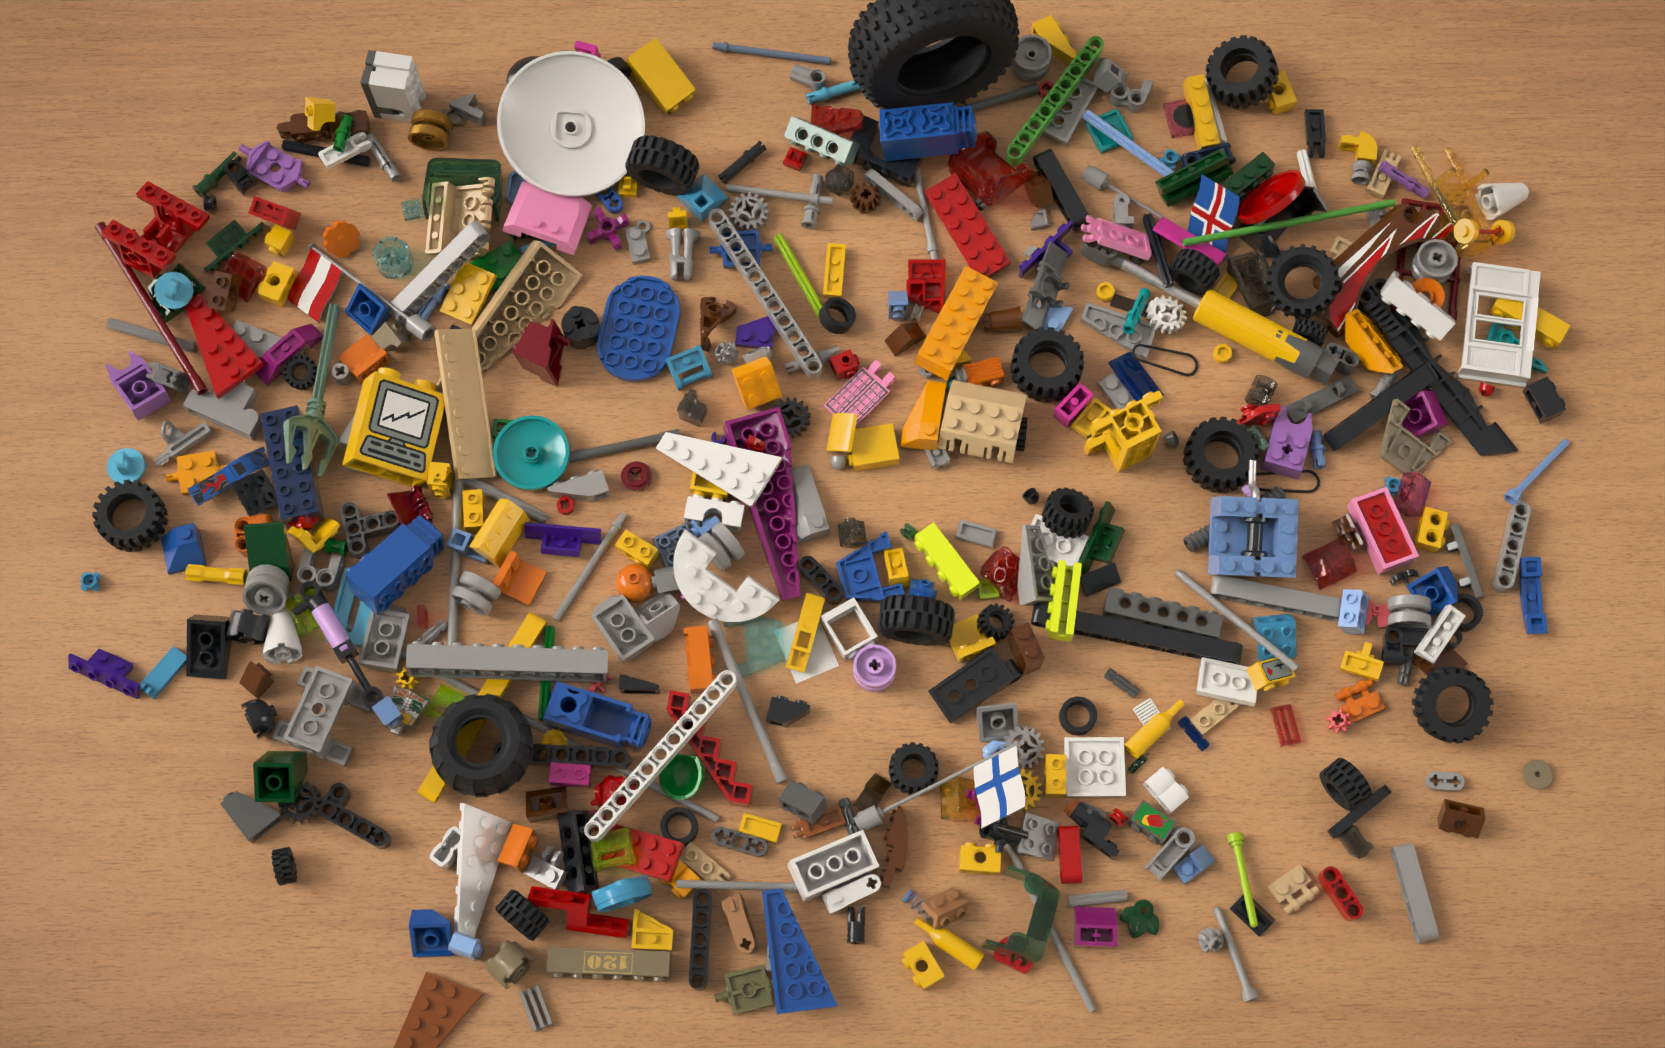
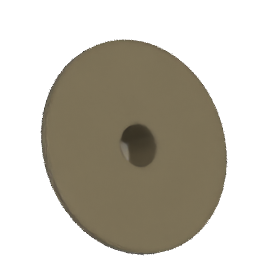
[1523,760,1553,789]

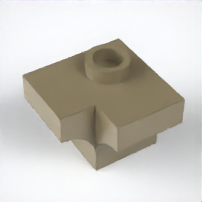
[372,322,412,351]

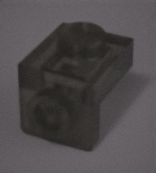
[1338,824,1373,859]

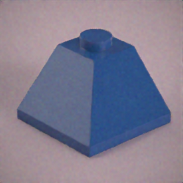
[161,523,207,574]
[1407,566,1458,617]
[409,909,454,957]

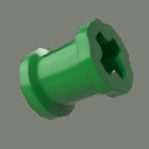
[325,537,348,557]

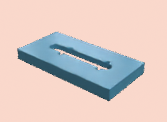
[326,568,371,648]

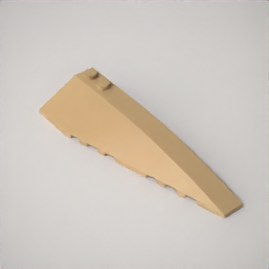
[436,240,583,394]

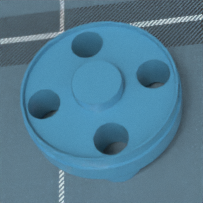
[592,875,653,912]

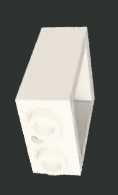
[820,597,878,660]

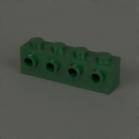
[1221,152,1275,201]

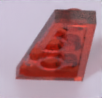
[811,104,863,134]

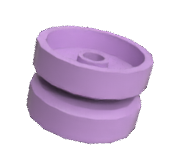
[853,644,896,692]

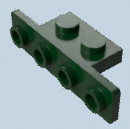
[204,219,264,272]
[1078,501,1125,575]

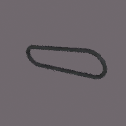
[1132,344,1198,376]
[1256,470,1320,493]

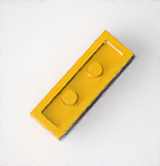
[823,243,846,298]

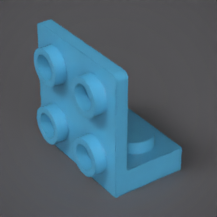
[1252,614,1297,661]

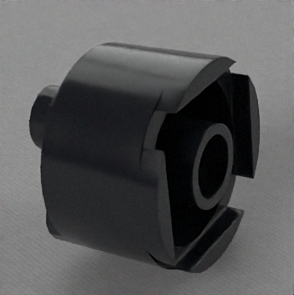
[561,306,600,350]
[226,609,270,645]

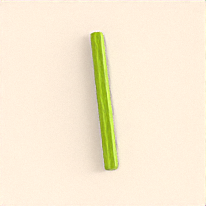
[774,233,823,318]

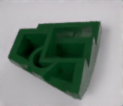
[147,263,206,323]

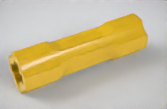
[185,564,248,586]

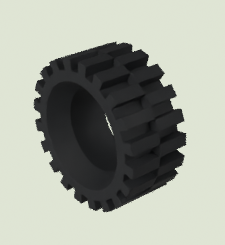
[92,479,168,552]

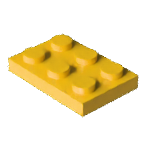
[440,262,497,326]

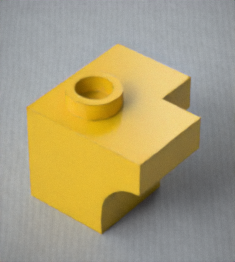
[305,97,336,131]

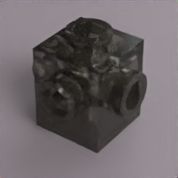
[825,164,854,197]
[837,518,867,549]

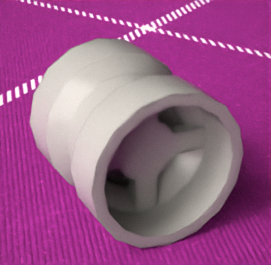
[1351,160,1371,185]

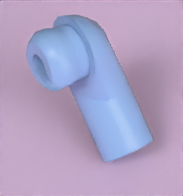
[983,740,1007,758]

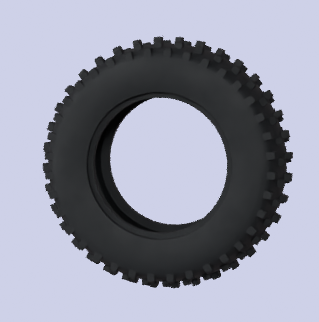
[848,0,1020,110]

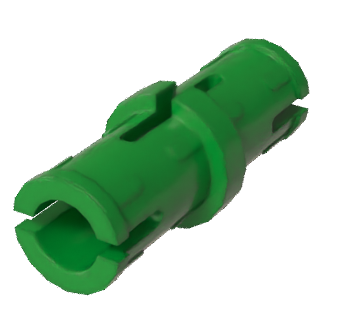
[333,115,353,152]

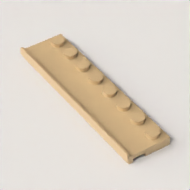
[434,328,497,480]

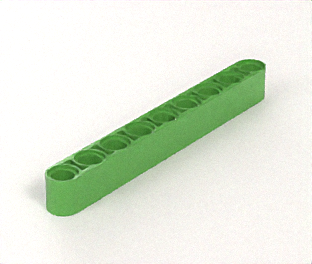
[1006,36,1104,166]

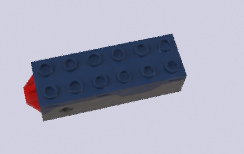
[260,405,325,531]

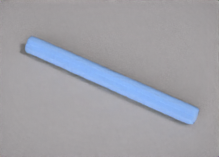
[1082,110,1175,177]

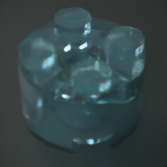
[372,236,413,279]

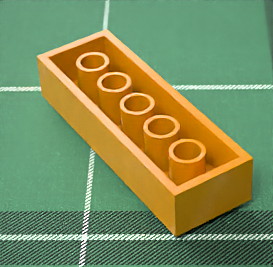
[914,266,998,380]

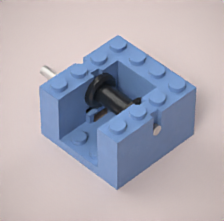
[1208,460,1299,578]

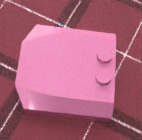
[503,181,592,255]

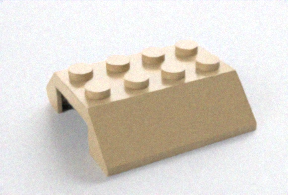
[425,177,495,257]
[938,380,1027,464]

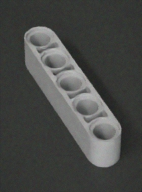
[1492,501,1531,593]
[1391,843,1439,943]

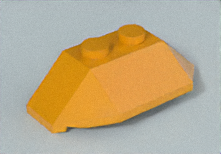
[1345,309,1404,374]

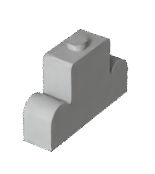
[183,381,262,441]

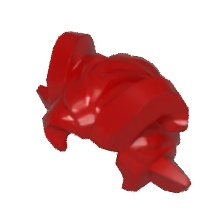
[590,775,637,807]

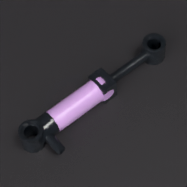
[292,581,384,710]

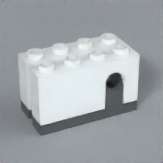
[361,50,426,123]

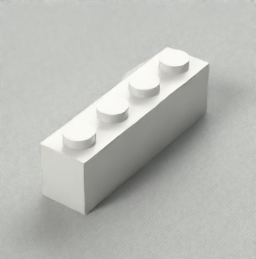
[1380,270,1455,340]

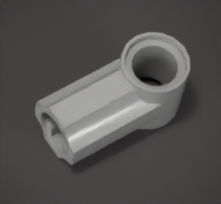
[790,64,826,91]

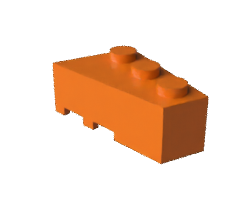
[683,625,717,694]

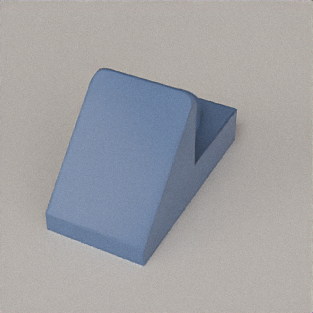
[1171,845,1215,884]

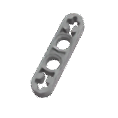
[864,169,923,221]

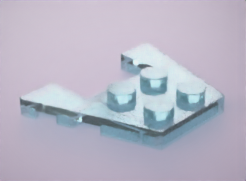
[723,616,785,684]

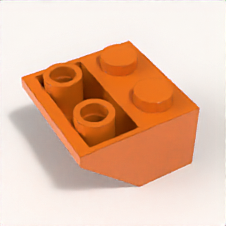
[497,824,539,873]

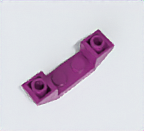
[255,323,323,386]

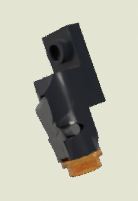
[1064,798,1119,860]

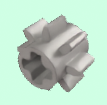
[715,341,738,365]
[1197,927,1224,953]

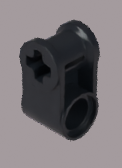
[224,160,258,196]

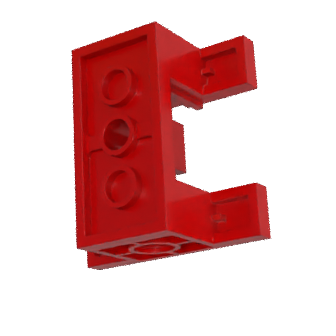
[101,181,210,279]

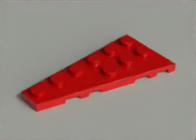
[185,293,264,399]

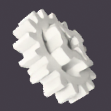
[1146,295,1187,334]

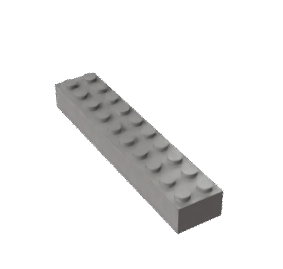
[406,641,608,683]

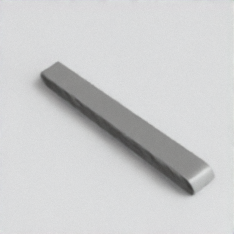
[709,209,822,380]

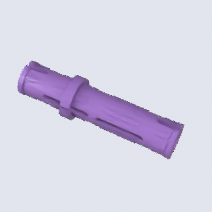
[1378,160,1430,199]

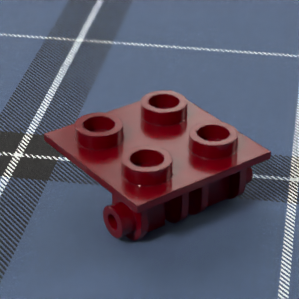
[387,485,433,526]

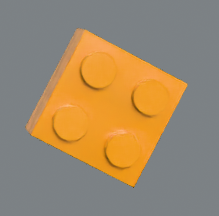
[731,356,782,410]

